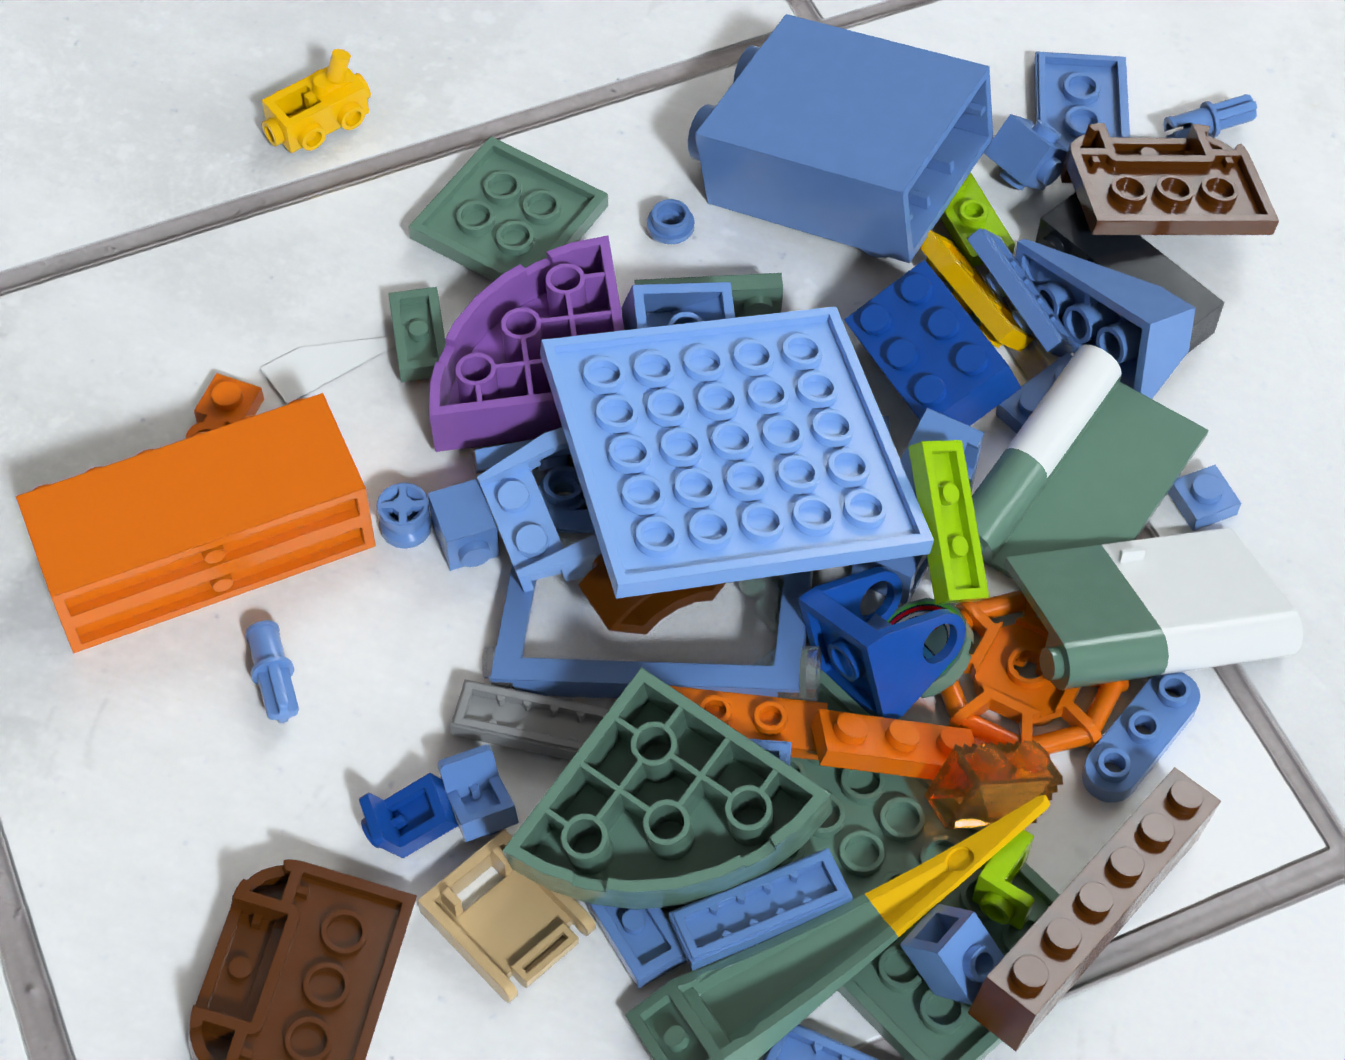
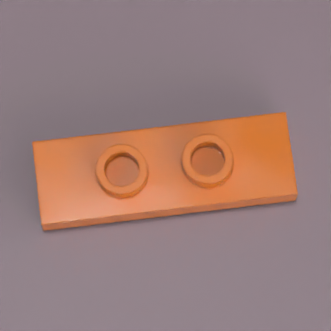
[670,686,828,760]

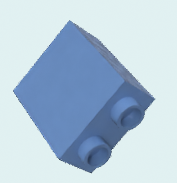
[688,14,993,263]

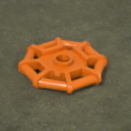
[940,590,1129,765]

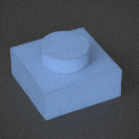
[1168,464,1242,531]

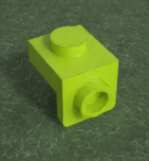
[972,830,1035,930]

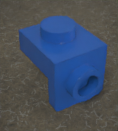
[359,773,459,858]

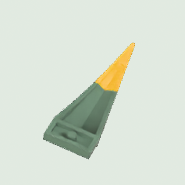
[625,795,1050,1060]

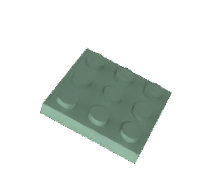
[409,136,608,281]

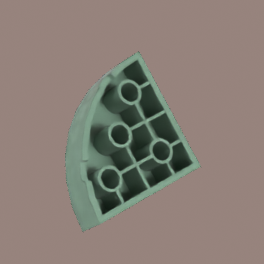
[502,667,832,910]

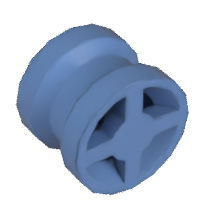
[376,483,432,549]

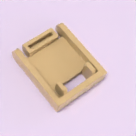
[418,829,596,1003]

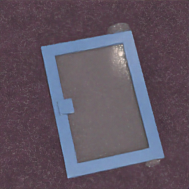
[482,509,821,701]

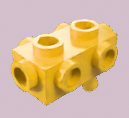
[261,49,371,153]

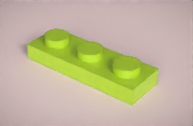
[908,440,989,605]

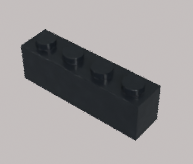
[1035,192,1225,354]

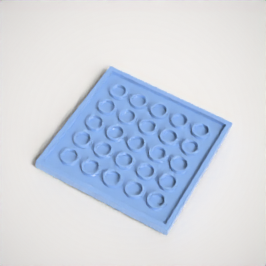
[540,306,934,599]

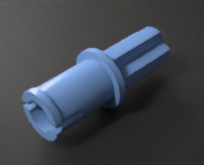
[1163,94,1257,138]
[245,620,299,723]

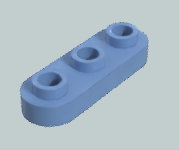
[1082,672,1200,802]

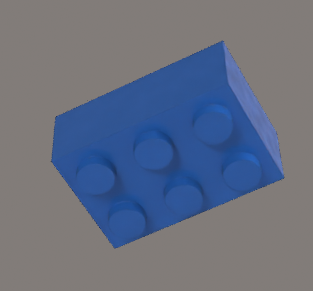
[844,259,1021,426]

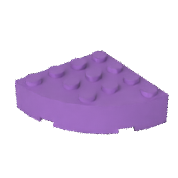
[429,235,624,452]

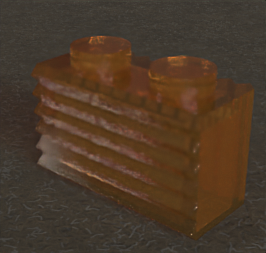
[924,740,1063,829]

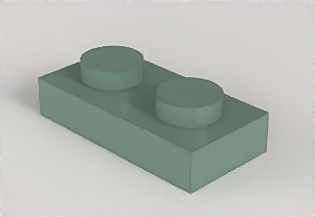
[388,287,446,382]

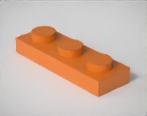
[811,709,983,785]

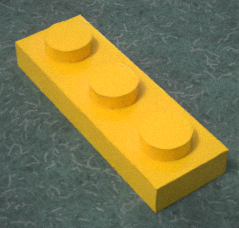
[920,230,1034,352]

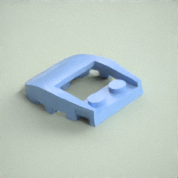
[477,427,601,593]

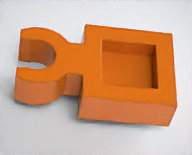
[186,373,264,439]

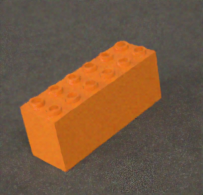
[16,393,376,654]

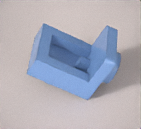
[437,744,519,842]

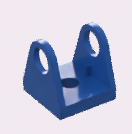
[798,567,966,719]

